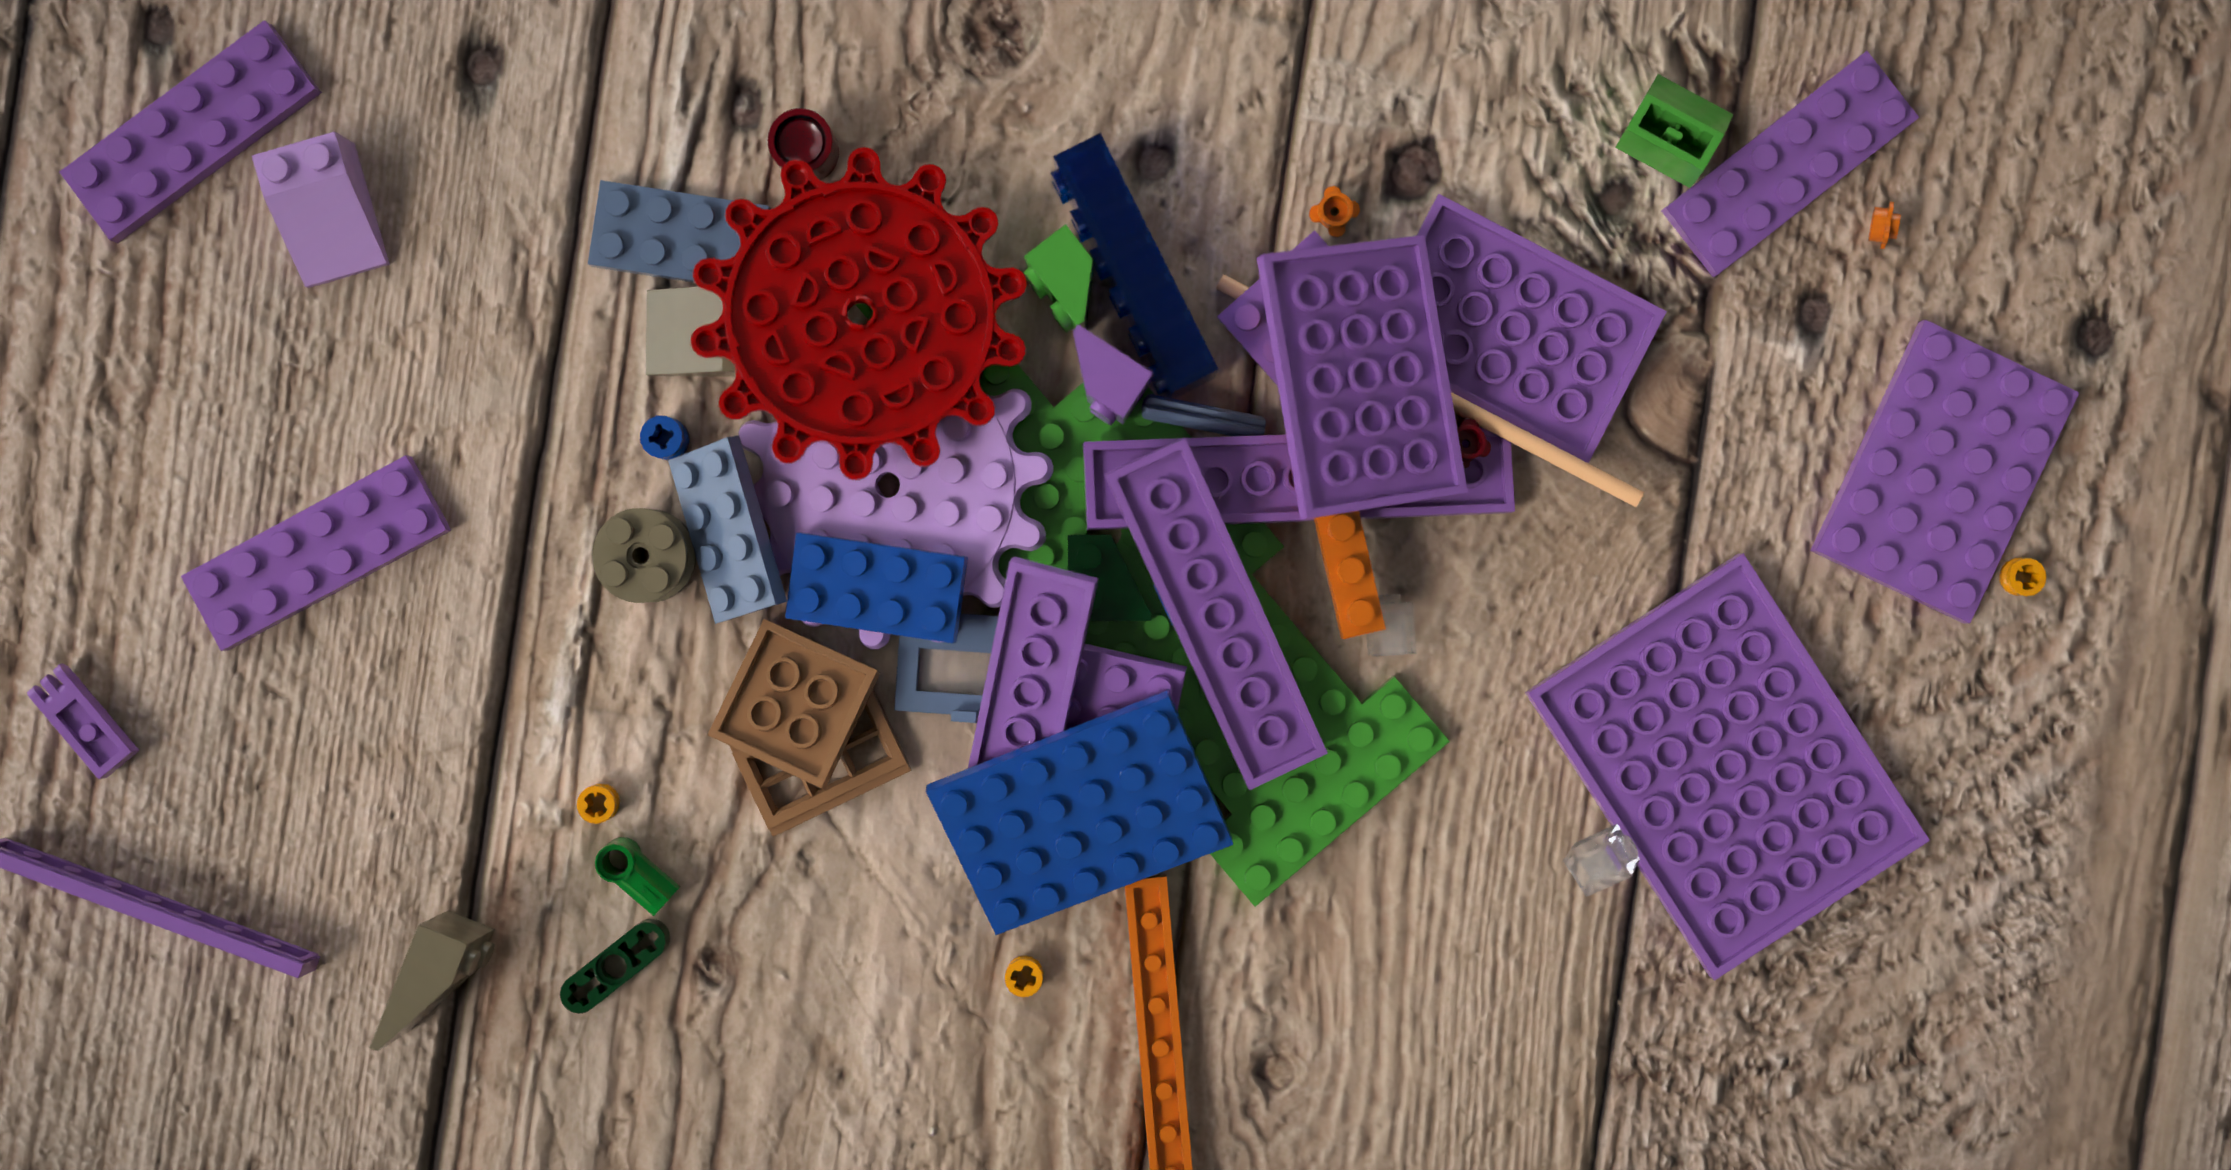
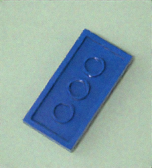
[785,532,968,644]

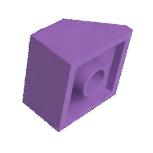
[1073,324,1153,426]

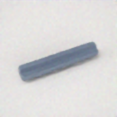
[1142,394,1266,436]

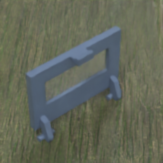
[894,614,998,723]

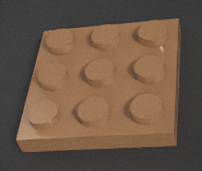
[707,619,881,789]

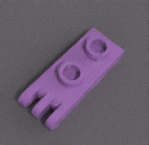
[27,663,140,779]

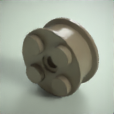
[592,508,696,603]

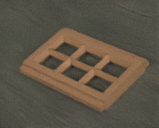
[730,689,912,837]

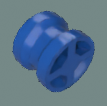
[640,415,690,460]

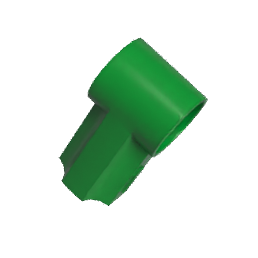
[595,837,680,916]

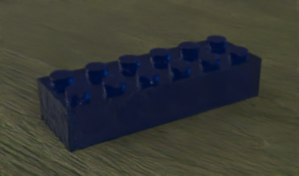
[1050,133,1219,399]

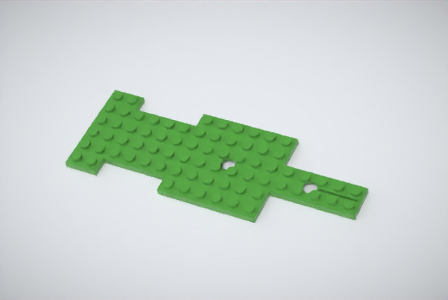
[855,303,1450,907]

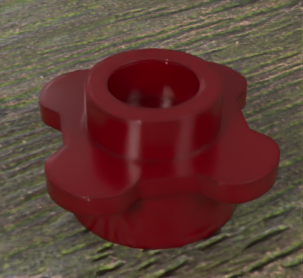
[1457,418,1491,469]

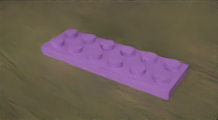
[59,20,322,243]
[1661,51,1919,277]
[181,455,452,651]
[968,557,1099,768]

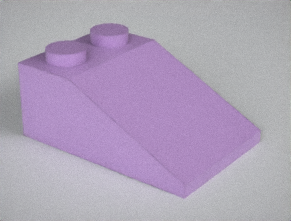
[252,131,390,288]

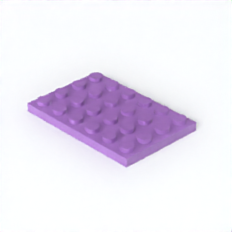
[1416,194,1667,463]
[1257,235,1468,520]
[1810,320,2079,624]

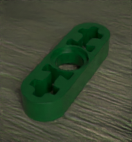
[560,919,670,1014]

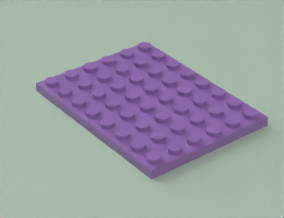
[1525,553,1930,980]

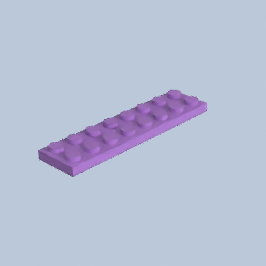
[1104,437,1328,790]

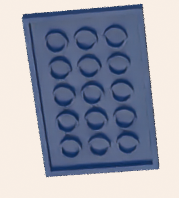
[926,690,1234,935]

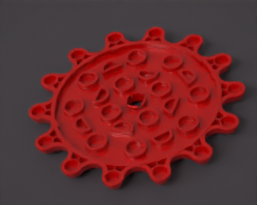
[690,147,1027,481]

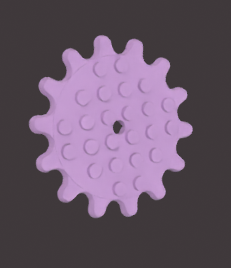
[738,389,1054,649]

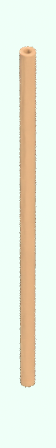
[1216,274,1644,507]

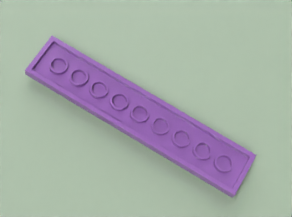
[1083,427,1515,530]

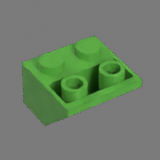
[1615,74,1733,188]
[1023,224,1094,333]

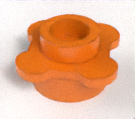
[1309,186,1360,238]
[1868,201,1901,249]

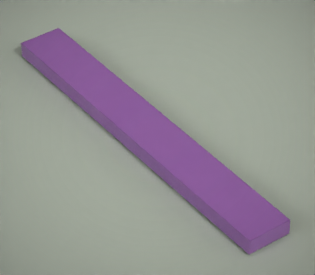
[0,838,321,978]

